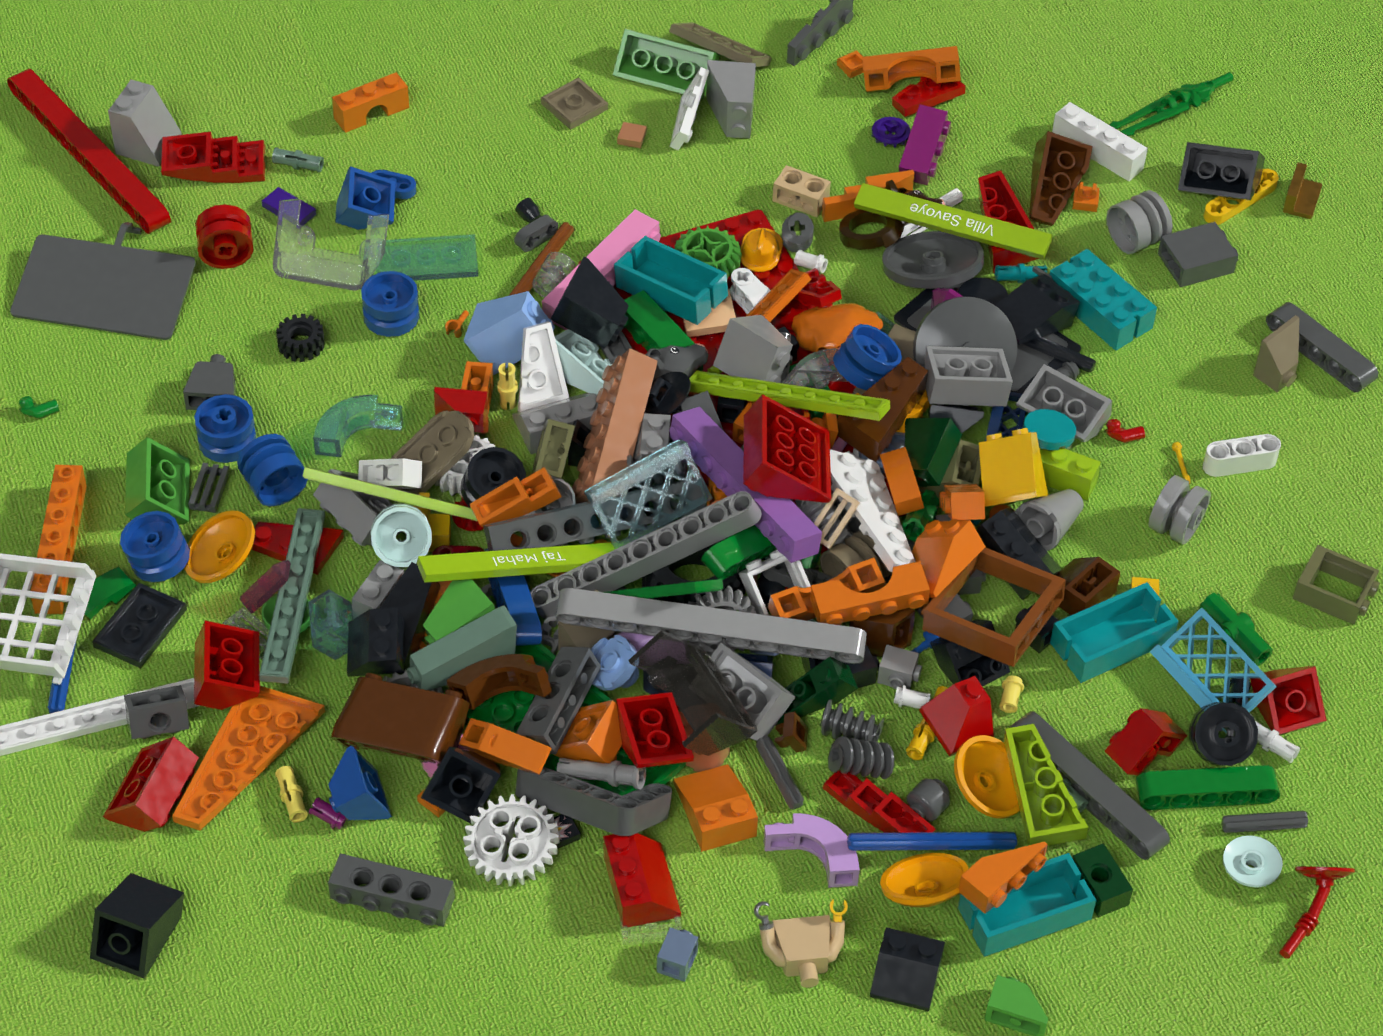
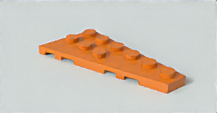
[172,686,325,831]

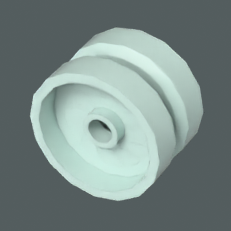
[371,504,432,567]

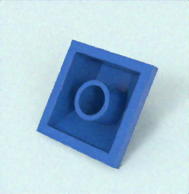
[335,166,396,230]
[328,746,392,820]

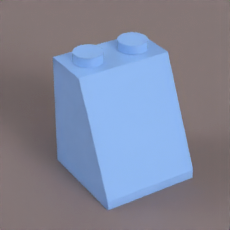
[463,291,555,375]

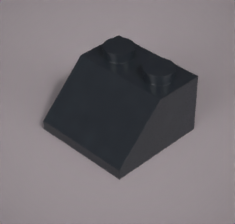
[347,607,405,677]
[870,927,945,1011]

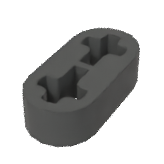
[514,215,559,252]

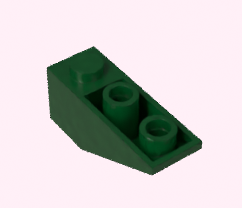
[775,656,858,726]

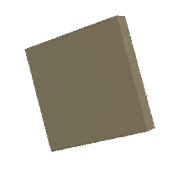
[541,77,608,130]

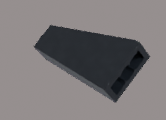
[380,562,440,675]

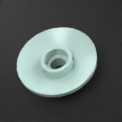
[1223,836,1282,887]

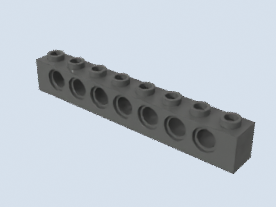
[483,477,706,551]

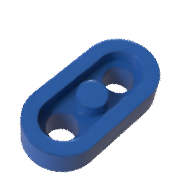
[371,170,416,199]

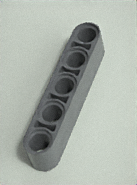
[1266,302,1378,392]

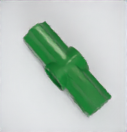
[902,489,940,541]
[1199,592,1273,666]

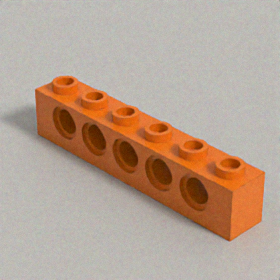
[30,465,87,614]

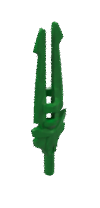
[1109,72,1234,136]

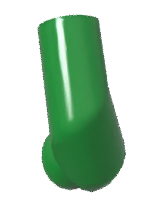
[19,396,60,418]

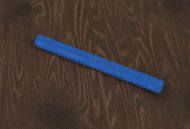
[847,832,1017,851]

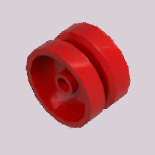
[195,204,254,269]

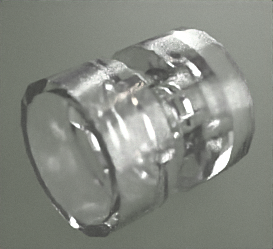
[532,252,576,298]

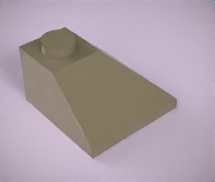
[1253,315,1299,392]

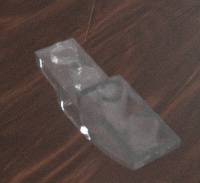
[782,348,848,389]

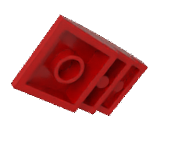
[161,131,265,183]

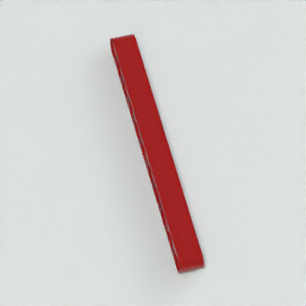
[7,68,171,234]

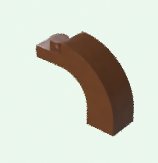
[446,654,552,710]

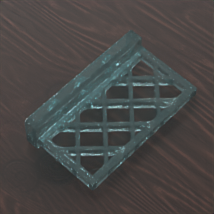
[584,439,713,549]

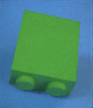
[423,579,495,645]

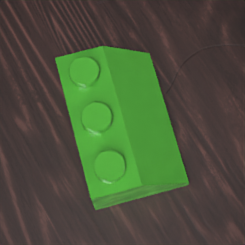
[125,437,190,524]

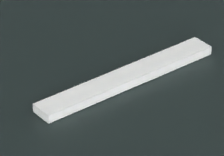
[0,678,200,756]

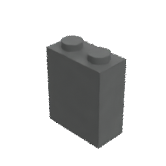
[1158,222,1238,287]

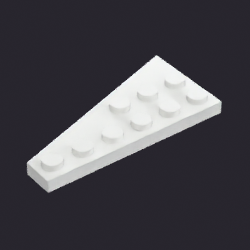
[830,449,915,572]

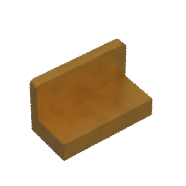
[1283,162,1322,219]

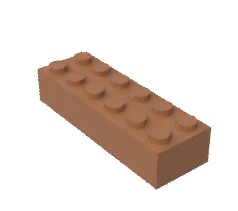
[572,348,658,517]

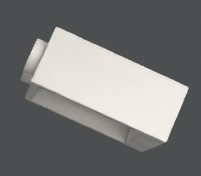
[739,550,811,615]

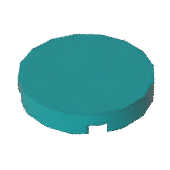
[1023,409,1076,451]

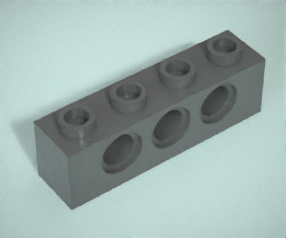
[516,647,601,754]
[328,853,455,927]

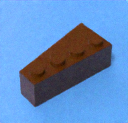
[837,357,928,463]

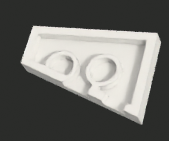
[670,67,709,150]
[517,321,569,412]

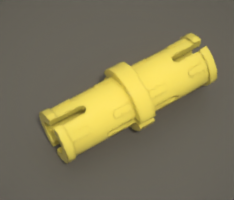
[497,363,518,410]
[275,766,308,823]

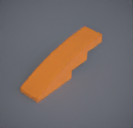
[822,170,914,222]

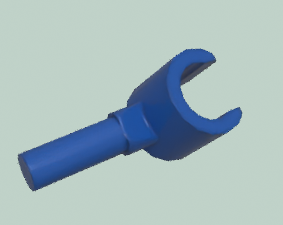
[912,631,939,653]

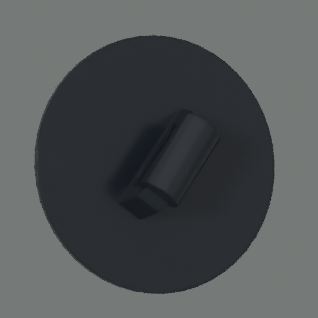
[644,372,691,415]

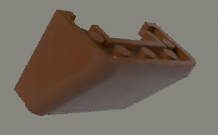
[331,673,470,767]

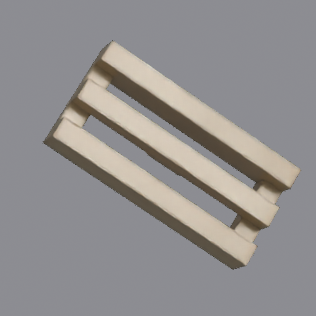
[814,488,860,550]

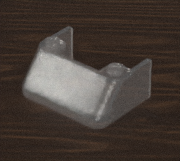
[273,199,389,291]

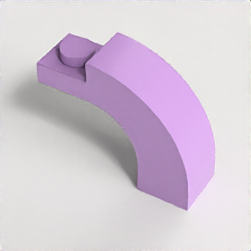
[764,813,860,888]

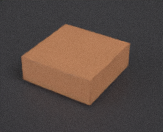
[617,122,647,149]

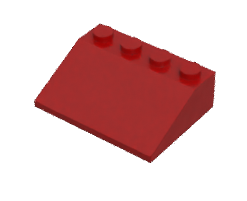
[743,394,831,503]

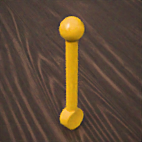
[1172,442,1190,486]

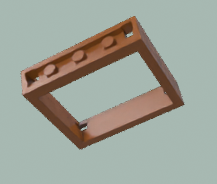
[921,548,1066,667]

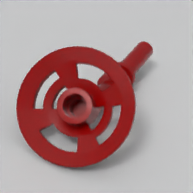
[1279,866,1355,959]

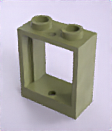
[531,419,575,479]
[1293,545,1380,625]

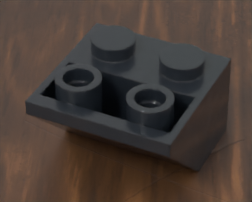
[930,619,1010,687]

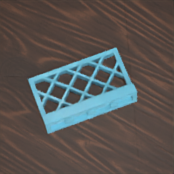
[1150,608,1277,733]

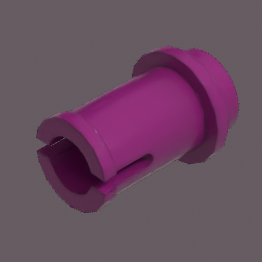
[309,797,347,830]

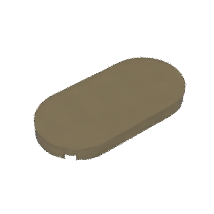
[391,410,474,495]

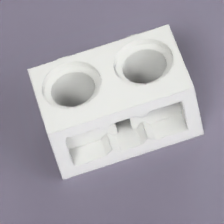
[358,458,422,489]

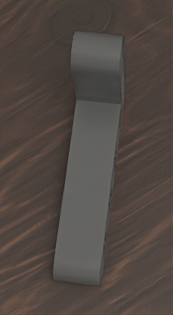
[515,766,672,836]

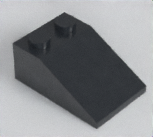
[995,274,1080,345]

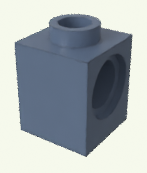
[657,927,698,982]

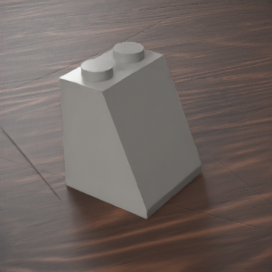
[706,60,756,139]
[108,79,182,167]
[713,315,793,383]
[623,413,671,493]

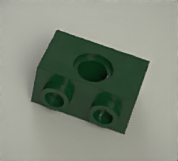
[1072,843,1133,917]

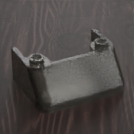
[628,630,758,756]

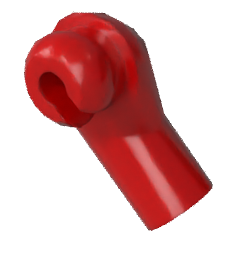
[1106,419,1145,443]

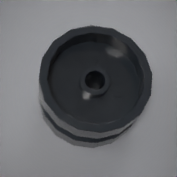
[461,447,526,507]
[1189,702,1258,766]

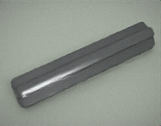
[756,736,804,810]
[1221,811,1308,833]

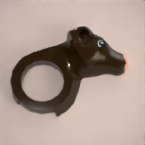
[839,180,945,250]

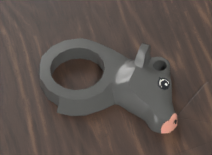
[646,343,708,445]

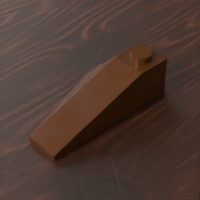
[1029,131,1093,226]

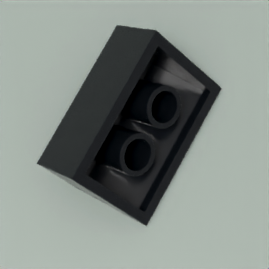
[1178,142,1265,201]
[976,507,1062,600]

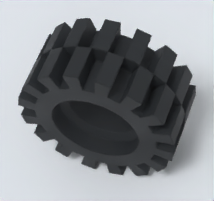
[276,314,325,362]

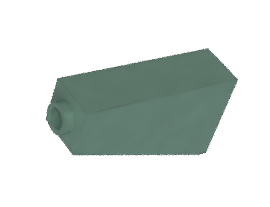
[407,605,517,691]

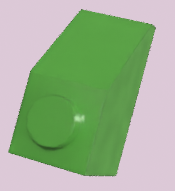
[985,975,1048,1036]

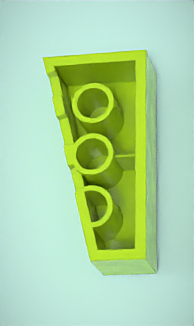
[1004,724,1089,846]

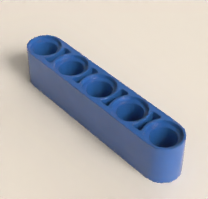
[485,548,542,646]

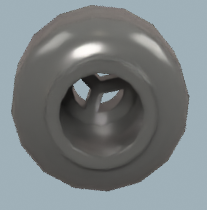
[907,779,950,822]

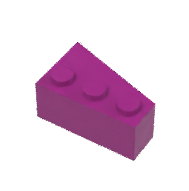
[899,105,951,185]

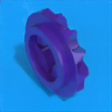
[872,117,910,148]

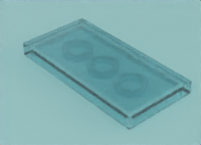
[375,234,478,281]

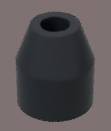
[515,198,541,223]

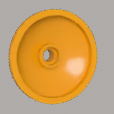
[184,510,255,583]
[954,735,1020,819]
[880,853,969,908]

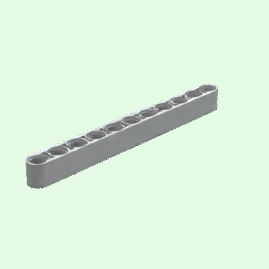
[555,588,867,664]

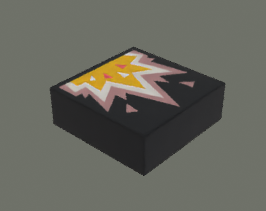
[554,814,581,849]

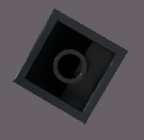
[550,256,629,349]
[90,873,184,978]

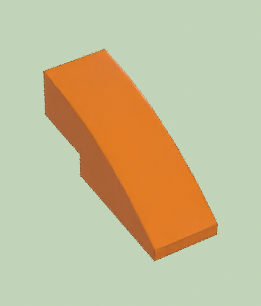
[880,447,924,516]
[469,467,562,527]

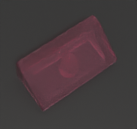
[240,560,291,613]

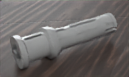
[557,758,646,790]

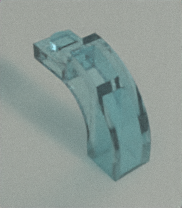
[313,395,403,457]

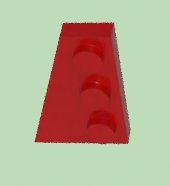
[892,77,966,117]

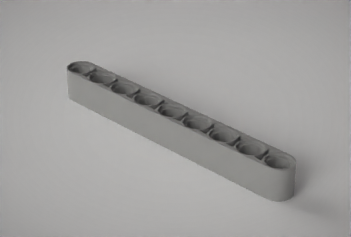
[530,491,762,619]

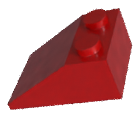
[616,692,694,768]

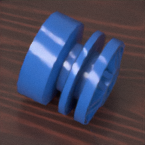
[237,434,308,506]

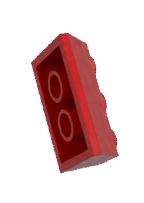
[194,620,260,710]
[103,737,199,832]
[603,833,681,928]

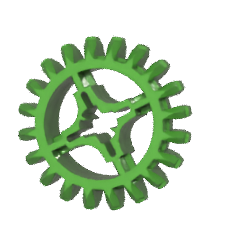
[675,225,742,279]

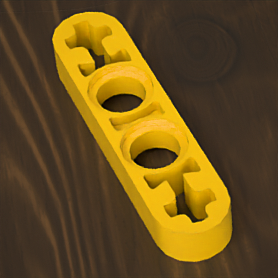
[1203,169,1279,225]

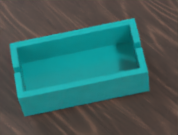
[614,236,728,325]
[1049,249,1157,351]
[1050,582,1179,683]
[958,853,1096,957]

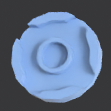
[591,635,639,691]

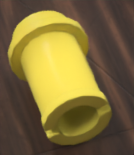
[999,675,1024,713]

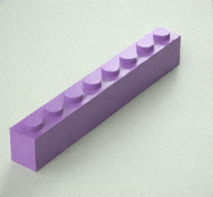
[669,406,822,563]

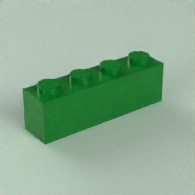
[624,290,703,372]

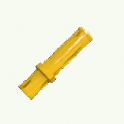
[906,686,948,760]

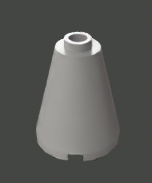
[1015,489,1084,551]

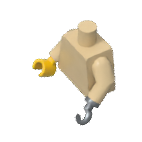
[754,899,848,988]

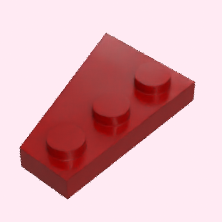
[792,268,842,308]
[251,522,344,575]

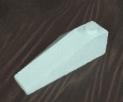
[554,329,612,396]

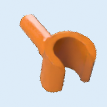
[445,310,469,338]

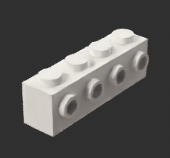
[1052,102,1148,181]

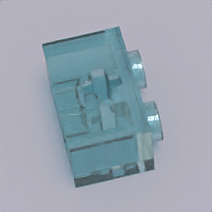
[308,589,353,660]

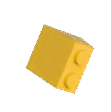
[979,428,1048,507]

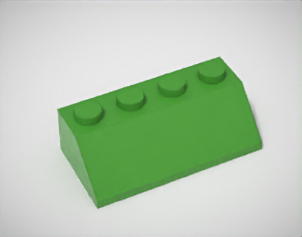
[613,29,720,99]

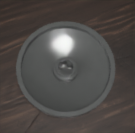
[882,231,984,289]
[913,297,1017,374]

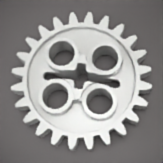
[463,794,560,886]

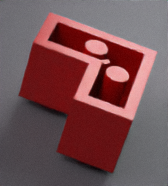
[1105,708,1188,776]

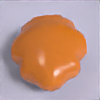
[792,303,883,362]

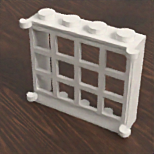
[0,553,96,685]

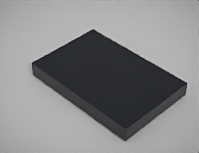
[92,583,187,668]

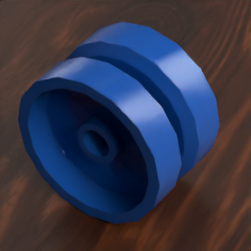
[361,271,419,337]
[833,324,902,391]
[194,394,256,463]
[120,511,190,582]

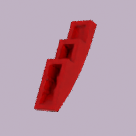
[822,770,936,833]

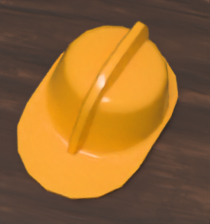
[740,228,783,272]

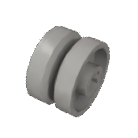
[1148,475,1211,545]

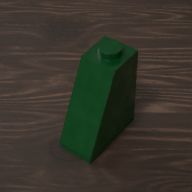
[905,418,963,487]

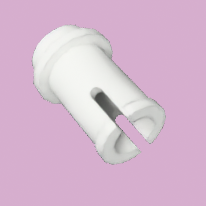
[794,250,828,273]
[893,685,930,709]

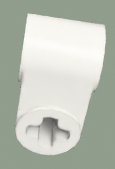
[729,268,771,314]

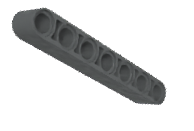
[1008,711,1170,860]

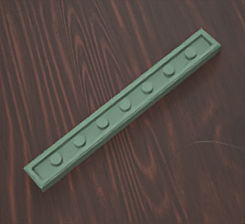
[259,508,325,684]

